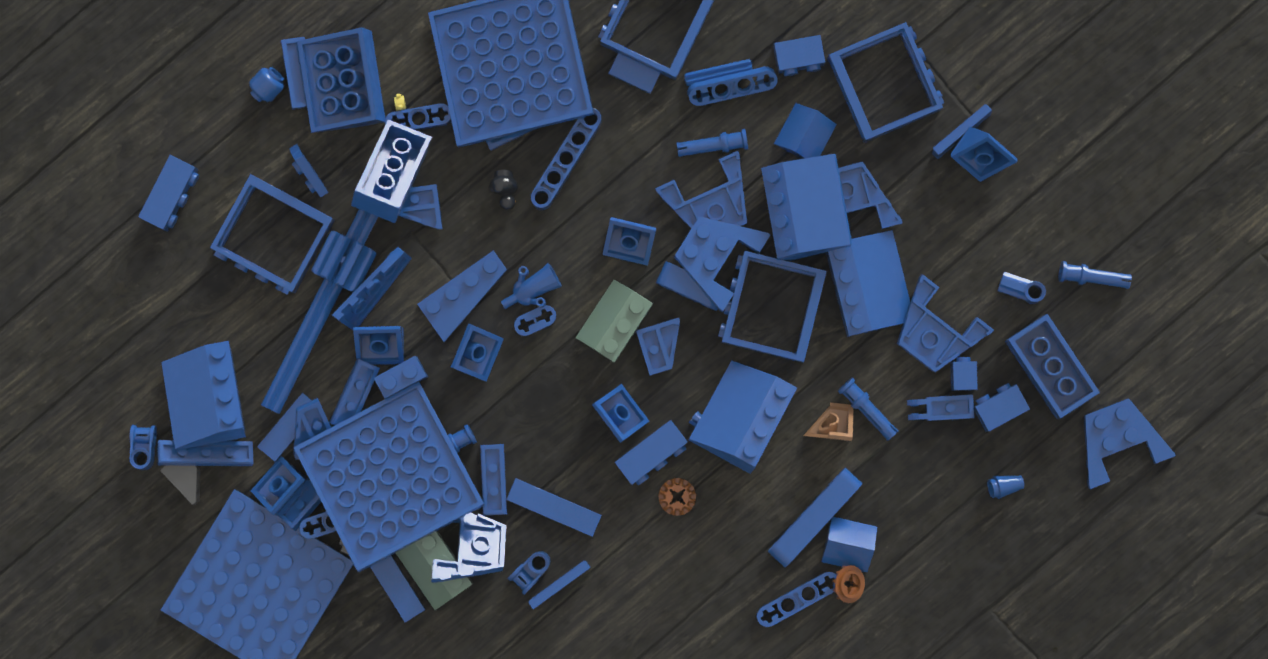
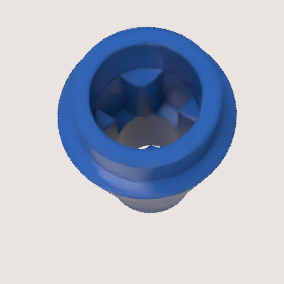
[987,475,1024,499]

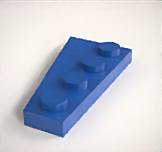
[332,247,412,330]
[417,250,507,343]

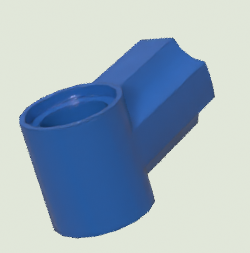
[997,272,1046,304]

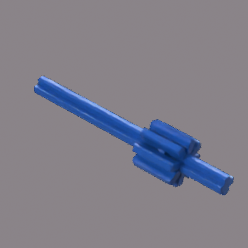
[261,209,378,414]

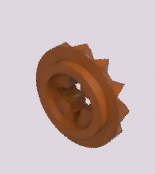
[659,478,696,516]
[832,565,865,603]

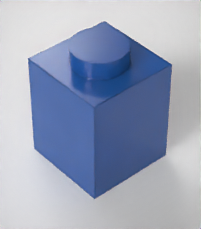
[950,357,977,391]

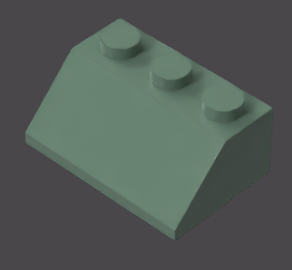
[576,280,653,363]
[396,531,473,610]

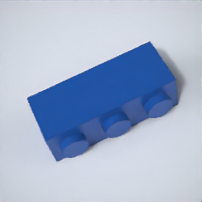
[138,155,199,231]
[615,420,687,486]

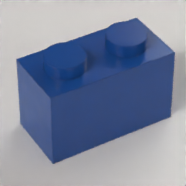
[773,35,825,76]
[374,356,428,399]
[974,383,1030,432]

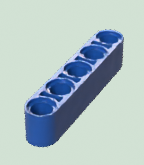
[531,108,601,210]
[768,467,862,567]

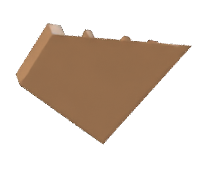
[803,402,853,441]

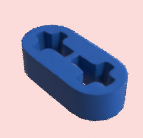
[514,305,557,336]

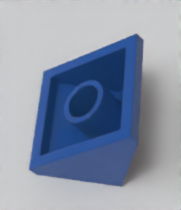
[774,103,837,159]
[951,127,1017,182]
[603,217,656,266]
[451,323,504,381]
[353,326,404,365]
[593,384,649,443]
[251,456,309,515]
[821,517,877,572]

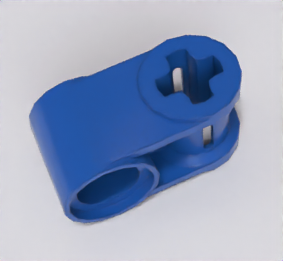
[129,425,157,470]
[507,551,551,595]

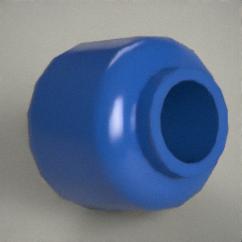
[249,67,284,102]

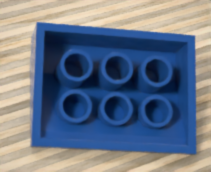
[297,27,385,133]
[761,154,852,262]
[826,230,910,337]
[161,341,246,450]
[689,361,797,474]

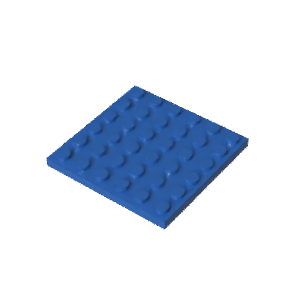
[428,0,594,148]
[293,381,484,572]
[161,489,353,659]

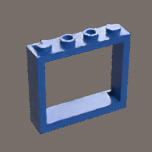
[598,0,714,81]
[828,22,944,143]
[210,174,335,294]
[718,251,826,363]

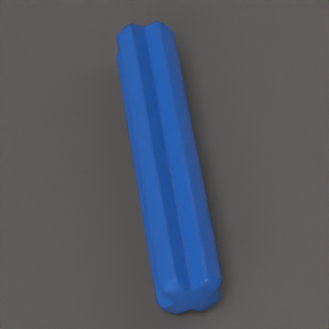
[684,59,753,86]

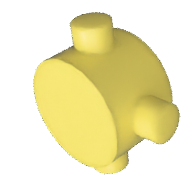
[394,94,406,111]

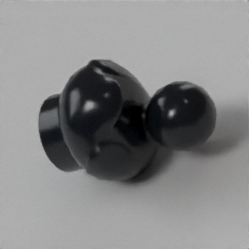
[489,170,518,210]

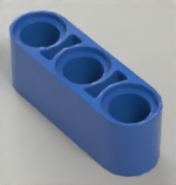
[655,261,718,311]

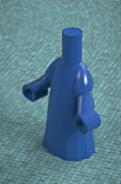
[501,263,562,309]

